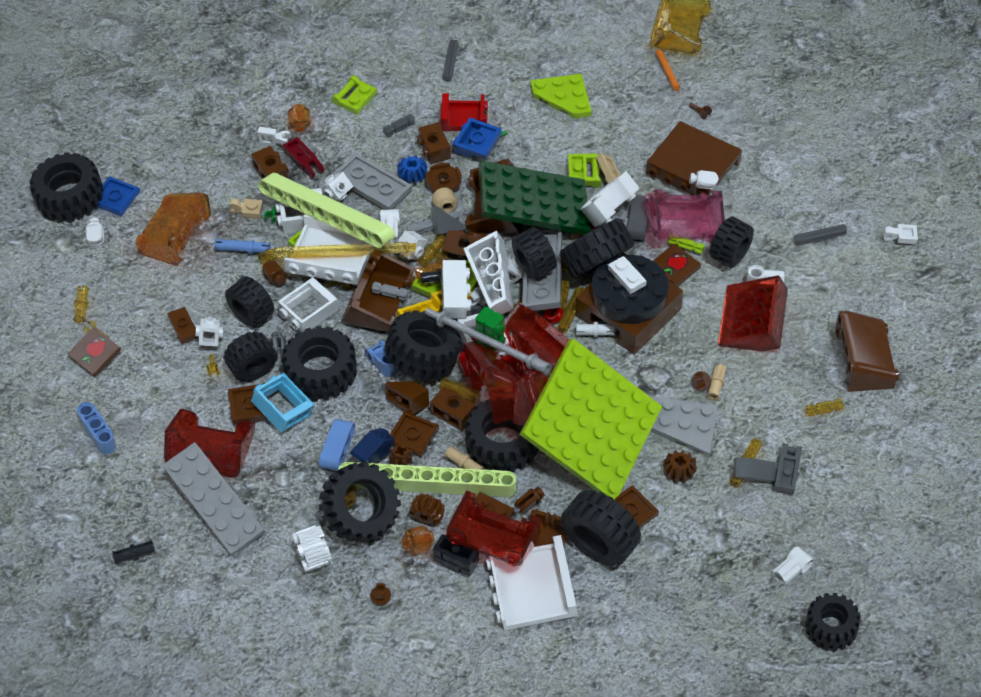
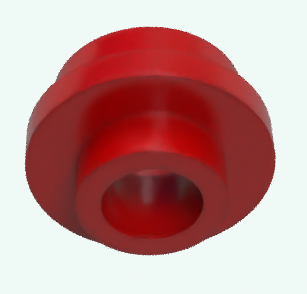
[544,308,563,323]

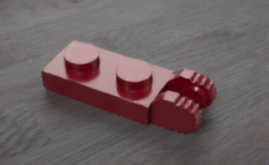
[282,137,324,179]

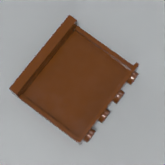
[646,121,742,203]

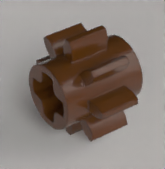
[389,444,413,465]

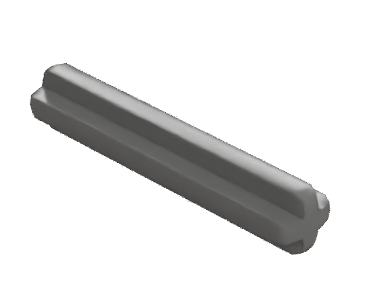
[443,39,458,81]
[794,224,847,246]

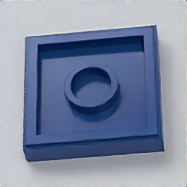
[97,176,141,217]

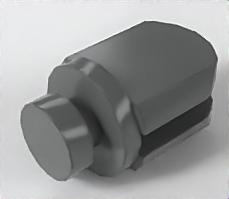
[269,331,286,360]

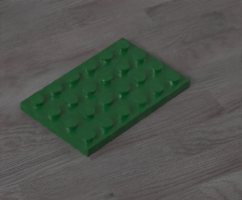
[478,160,591,235]

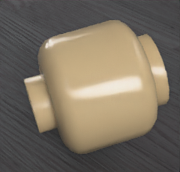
[432,188,458,213]

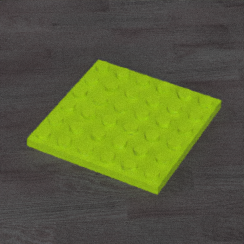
[520,338,662,499]

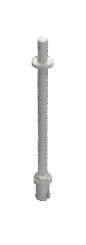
[425,308,552,375]

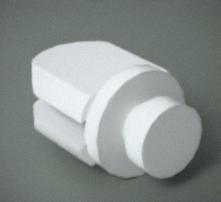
[689,170,718,190]
[85,218,104,247]

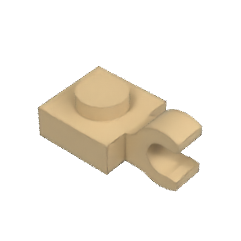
[229,198,263,219]

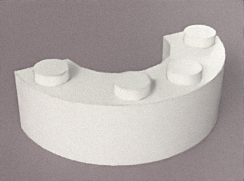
[581,171,639,227]

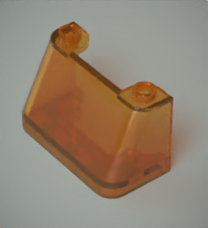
[135,192,211,267]

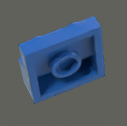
[453,118,502,159]

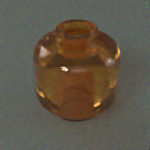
[287,104,311,132]
[402,526,434,554]

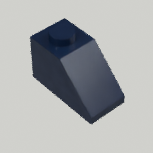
[350,428,395,463]

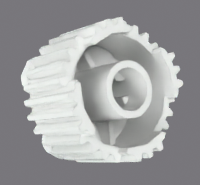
[292,526,332,572]

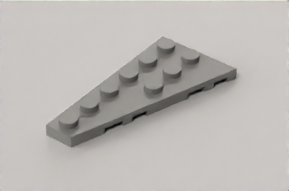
[648,395,718,458]

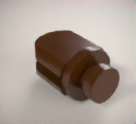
[262,261,286,286]
[514,487,545,515]

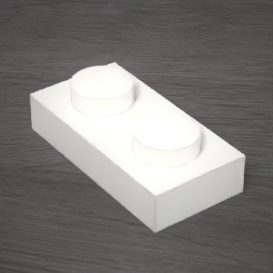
[608,256,646,294]

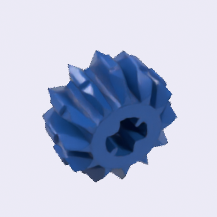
[397,155,427,184]

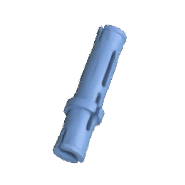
[214,238,271,255]

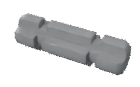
[372,282,408,300]

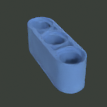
[77,402,116,454]
[319,419,355,471]

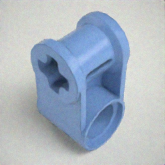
[365,340,397,376]

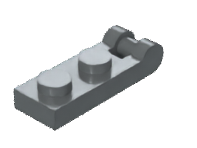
[774,443,802,494]

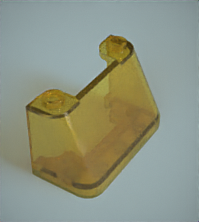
[649,0,712,54]

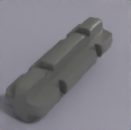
[383,114,415,136]

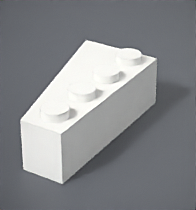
[463,231,513,314]

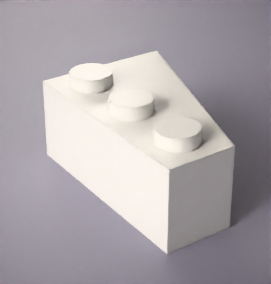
[441,260,471,318]

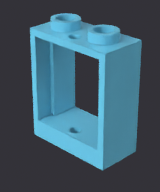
[251,373,314,433]

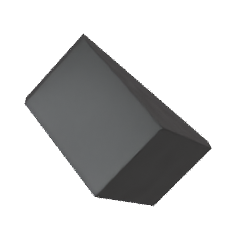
[430,205,466,235]

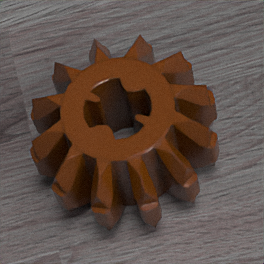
[663,450,697,484]
[410,494,445,525]

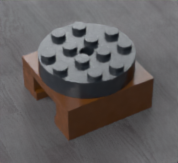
[575,252,683,355]

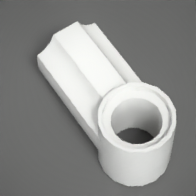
[380,209,400,244]
[746,265,784,290]
[772,546,814,585]

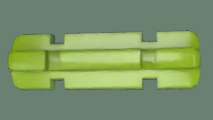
[668,234,705,254]

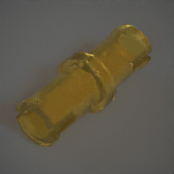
[418,234,446,267]
[73,285,89,323]
[439,377,479,402]

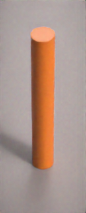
[656,50,680,91]

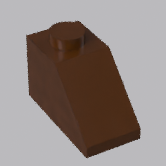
[385,381,429,415]

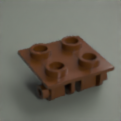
[522,509,568,547]

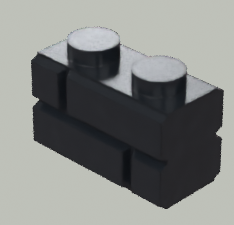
[433,534,479,577]

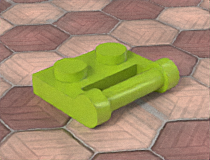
[331,75,377,115]
[568,153,602,188]

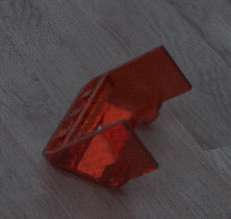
[504,302,570,373]
[464,341,525,424]

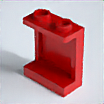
[441,93,488,131]

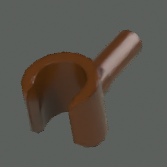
[689,103,712,119]

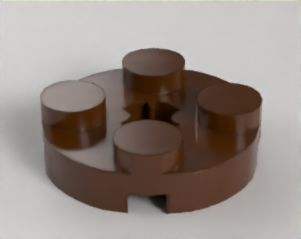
[425,163,462,194]

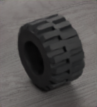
[709,216,754,268]
[511,227,557,280]
[225,276,275,327]
[223,331,277,382]
[805,593,861,651]

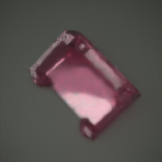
[643,189,725,241]

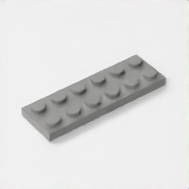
[522,228,563,312]
[162,442,265,556]

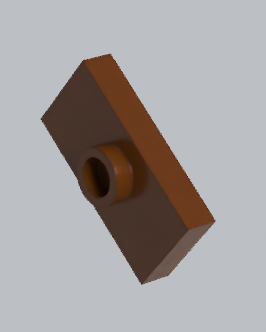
[167,307,199,344]

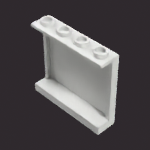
[284,214,373,285]
[486,535,578,631]

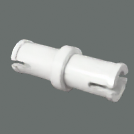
[576,322,615,337]

